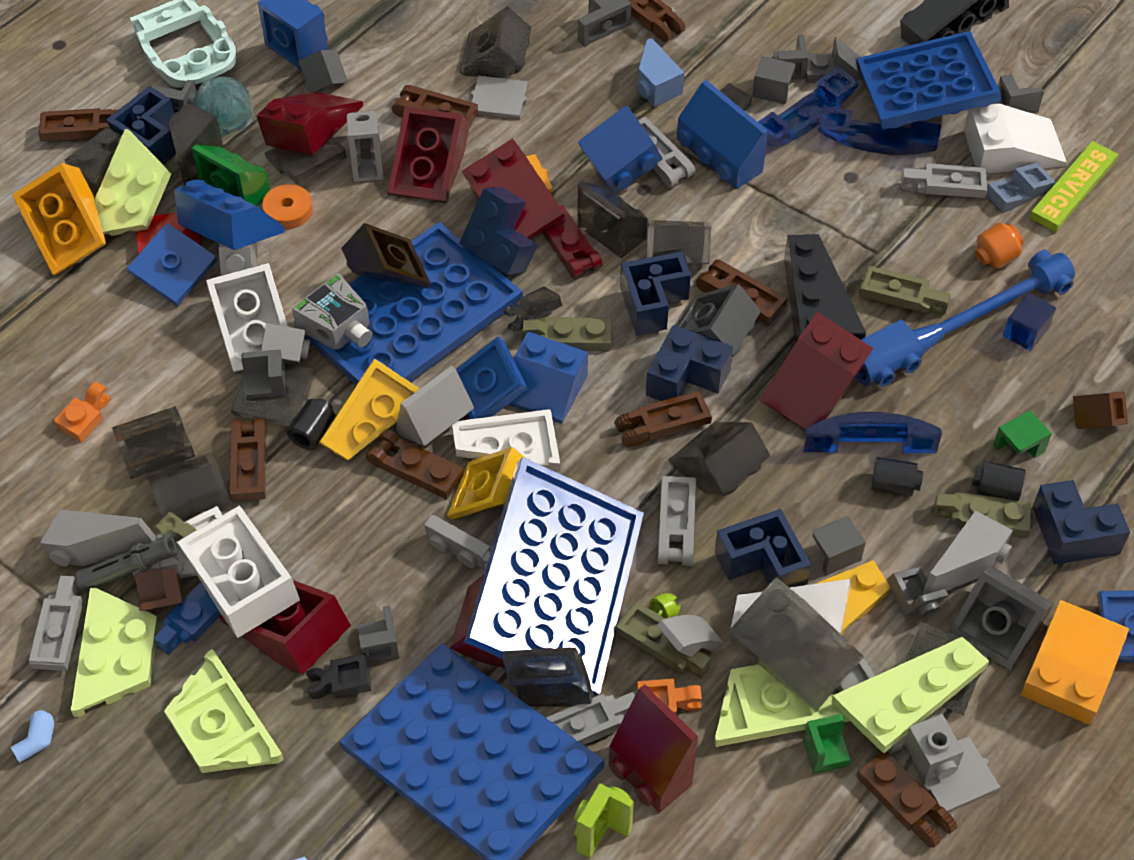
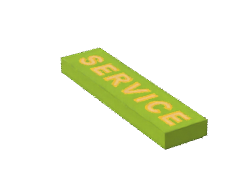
[1030,141,1119,232]

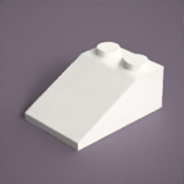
[964,104,1067,174]
[206,263,288,373]
[177,505,300,638]

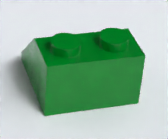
[192,145,270,206]

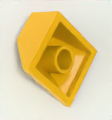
[447,447,526,520]

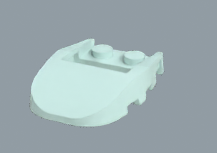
[130,0,236,88]

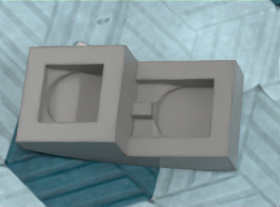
[657,615,724,657]

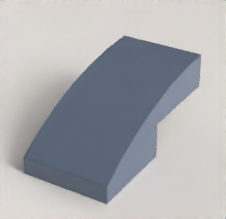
[986,163,1056,212]

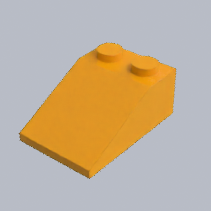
[12,163,106,276]
[1020,600,1129,725]

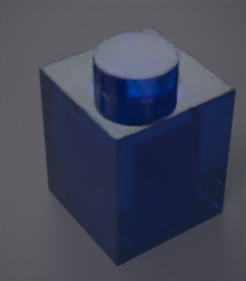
[1003,293,1056,352]

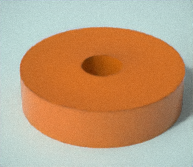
[263,184,313,229]

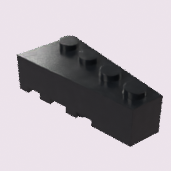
[900,0,1009,45]
[784,234,866,343]

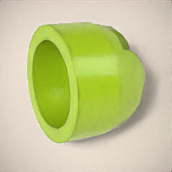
[649,593,681,619]

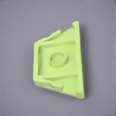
[95,129,171,236]
[71,588,159,717]
[164,649,284,773]
[714,656,850,747]

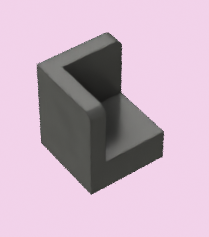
[773,35,808,80]
[298,49,348,93]
[752,56,795,104]
[998,74,1044,113]
[241,349,286,399]
[812,516,866,575]
[357,606,399,664]

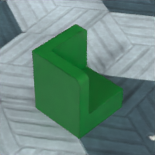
[993,410,1052,458]
[803,714,851,774]

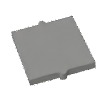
[471,76,528,120]
[912,736,1001,813]

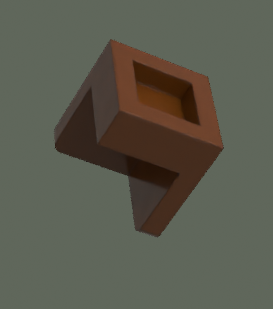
[1073,391,1128,429]
[135,564,184,611]

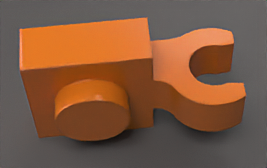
[53,382,111,443]
[637,678,702,715]

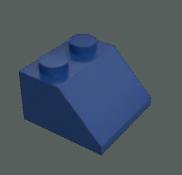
[258,0,328,71]
[578,105,663,195]
[508,332,588,424]

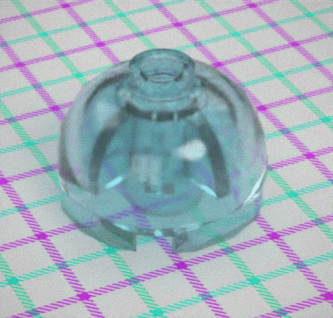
[194,76,254,135]

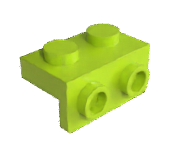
[574,783,634,858]

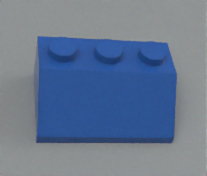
[677,80,768,189]
[174,180,285,250]

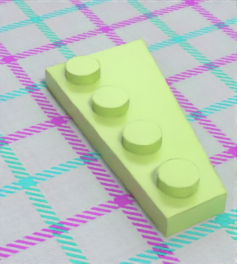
[831,637,989,753]

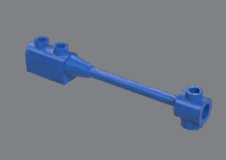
[856,249,1075,387]

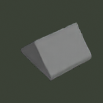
[396,365,474,446]

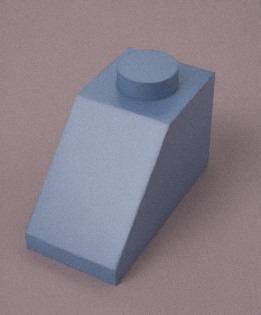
[637,38,684,107]

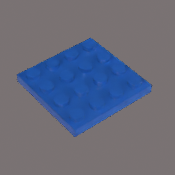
[856,31,1001,130]

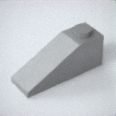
[40,510,158,567]
[922,510,1013,595]

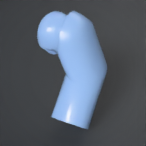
[10,710,55,763]

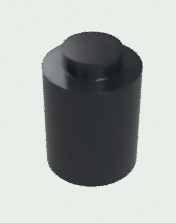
[287,398,336,451]
[871,457,923,497]
[972,460,1026,501]

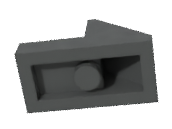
[578,0,631,47]
[805,37,863,83]

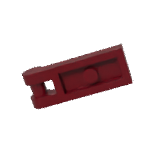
[542,205,603,278]

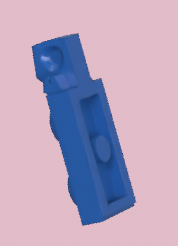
[154,582,221,655]

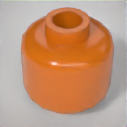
[975,222,1024,269]

